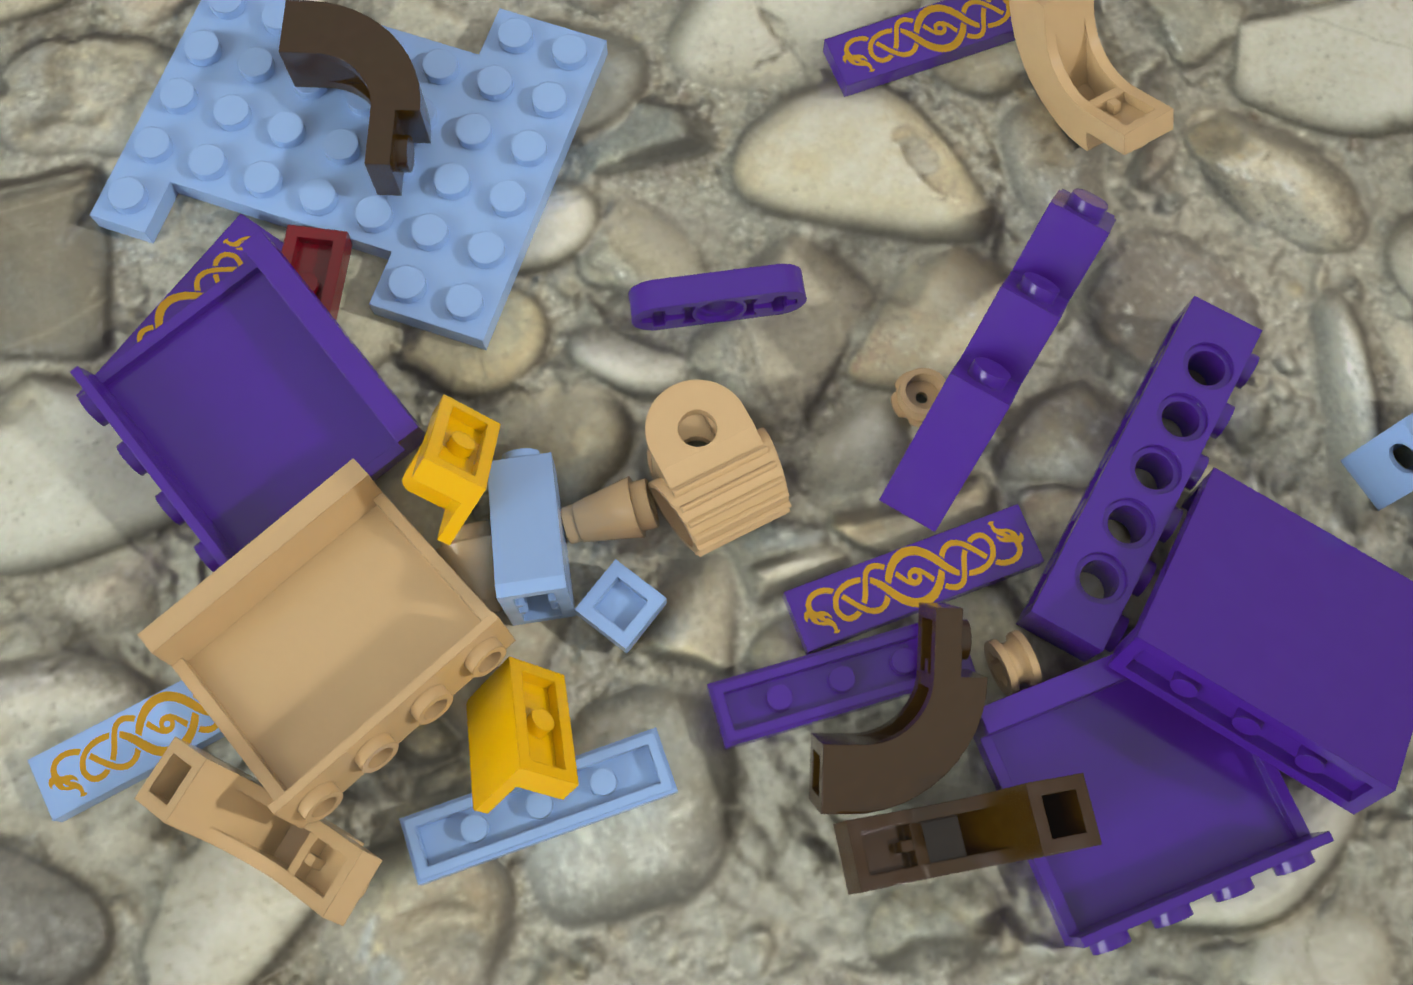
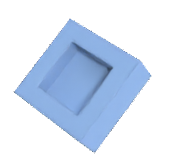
[575,559,667,654]

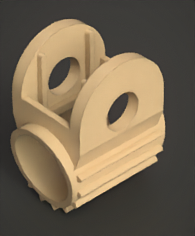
[645,380,792,557]

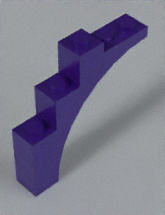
[879,188,1116,532]

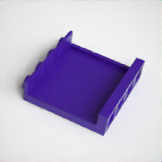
[70,229,426,572]
[1107,467,1413,815]
[973,654,1334,956]

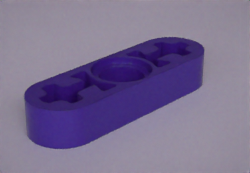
[628,264,807,331]

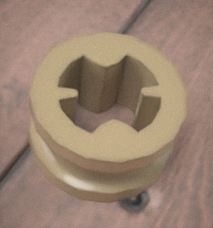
[984,630,1042,696]

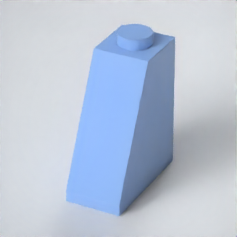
[488,448,576,626]

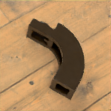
[279,0,431,196]
[809,602,988,814]
[833,773,1102,895]

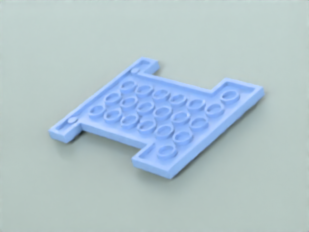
[90,0,608,350]

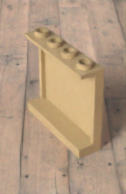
[137,458,516,829]

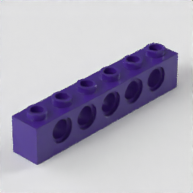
[1016,296,1263,662]

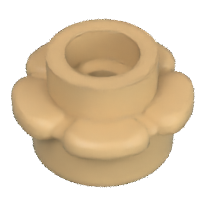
[891,368,946,427]

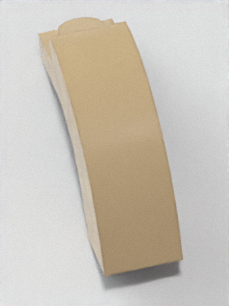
[1009,0,1174,155]
[134,736,383,926]

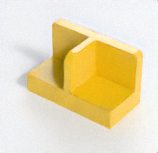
[402,394,501,546]
[466,656,579,814]

